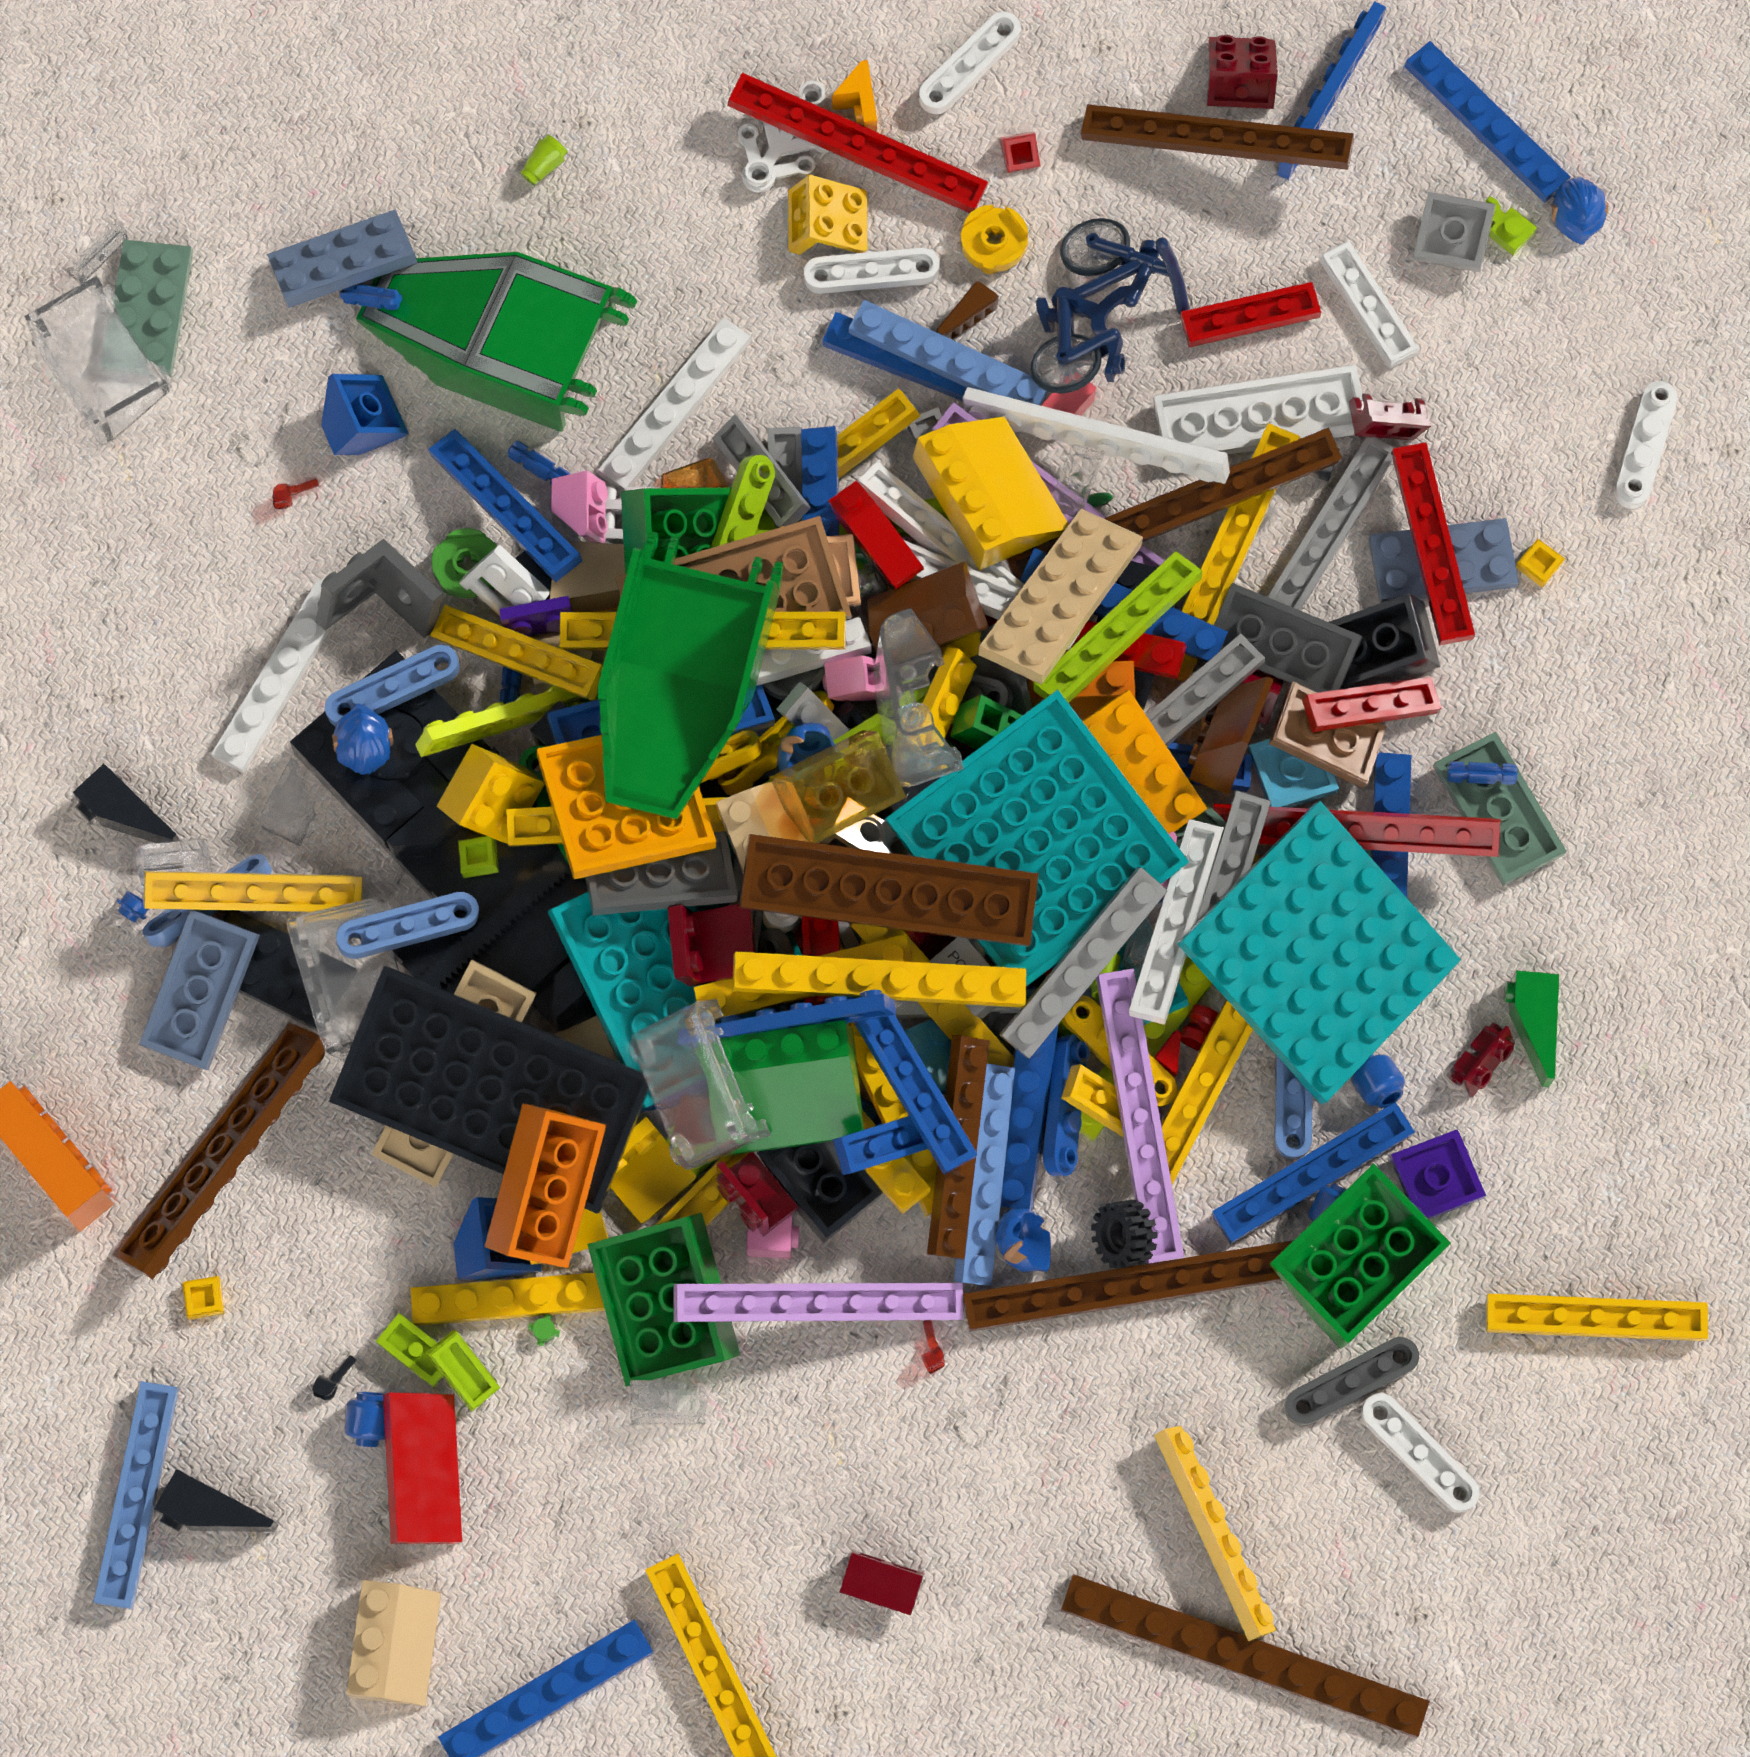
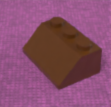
[867,562,989,667]
[1188,677,1274,794]

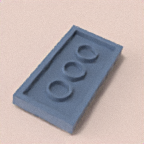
[267,209,417,308]
[1368,518,1519,603]
[139,909,260,1070]

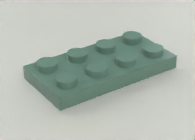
[102,240,193,377]
[1433,732,1567,886]

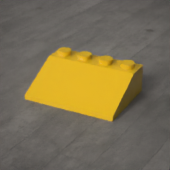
[913,417,1069,571]

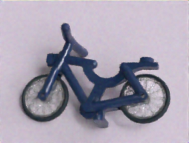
[1030,218,1190,394]

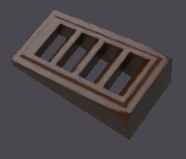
[936,281,999,340]

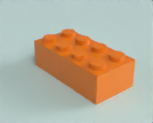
[0,1081,114,1232]

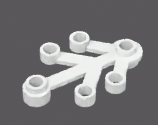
[738,81,829,192]

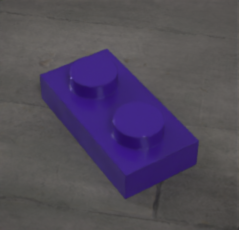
[499,596,573,637]

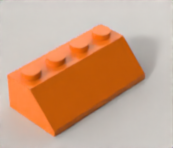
[485,1103,606,1268]

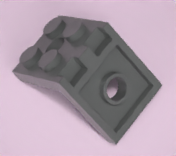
[315,538,443,638]

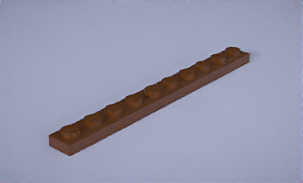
[1006,427,1342,580]
[963,1240,1294,1332]
[1061,1574,1430,1738]

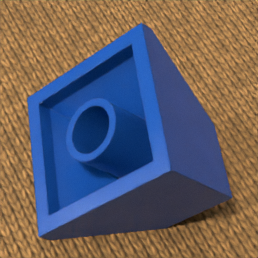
[321,374,408,455]
[453,1197,542,1281]

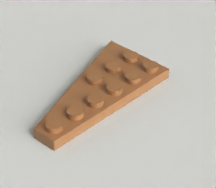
[615,516,852,619]

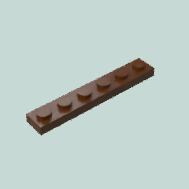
[927,1035,990,1259]

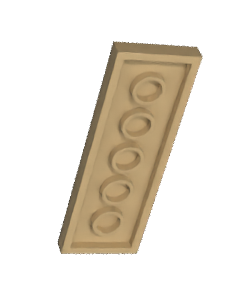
[978,508,1143,685]
[371,960,537,1188]

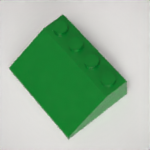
[621,487,732,574]
[701,1020,864,1157]
[1270,1163,1451,1349]
[587,1213,741,1387]

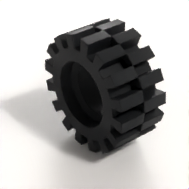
[1091,1199,1158,1269]

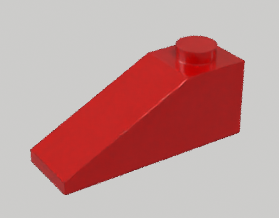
[828,480,924,590]

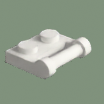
[459,545,550,616]

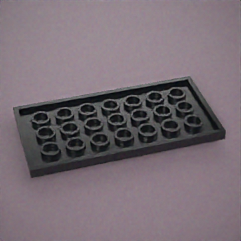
[328,966,655,1214]

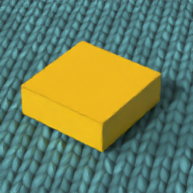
[1516,538,1565,588]
[182,1276,225,1320]

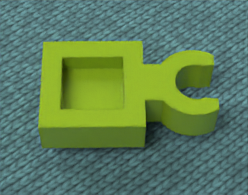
[1486,196,1537,256]

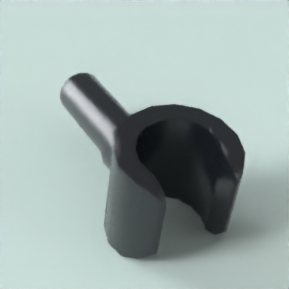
[312,1355,357,1400]

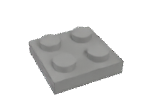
[1413,192,1495,272]

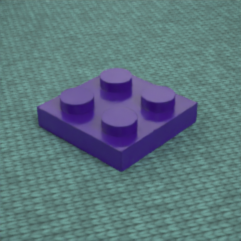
[1389,1129,1486,1220]

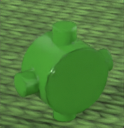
[528,1314,560,1346]

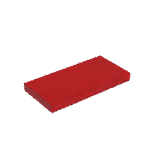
[383,1392,462,1544]

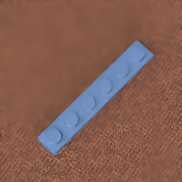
[849,300,1048,406]
[954,1063,1015,1286]
[94,1381,179,1610]

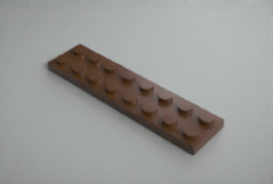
[739,834,1039,947]
[113,1022,331,1280]

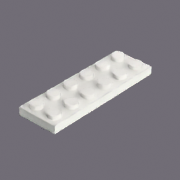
[1153,365,1362,455]

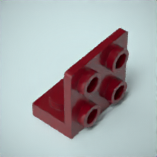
[1206,35,1278,109]
[668,904,756,987]
[715,1152,798,1237]

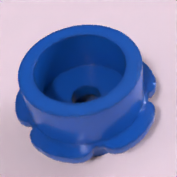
[116,891,149,922]

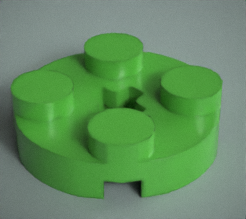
[432,528,497,599]

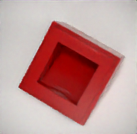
[999,132,1041,173]
[1154,1030,1181,1079]

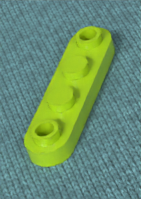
[711,455,775,548]

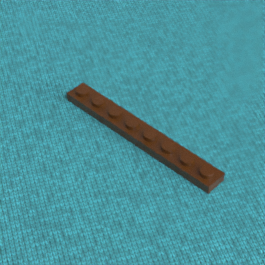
[1081,104,1354,170]

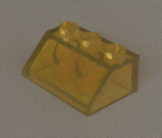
[770,730,906,843]

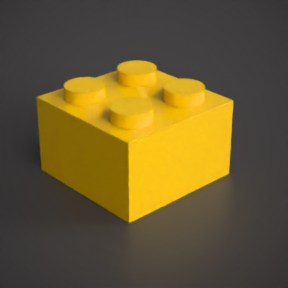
[437,744,545,844]

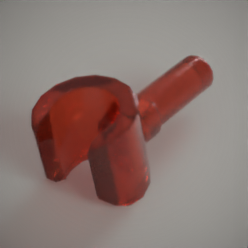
[272,478,319,509]
[921,1320,945,1374]

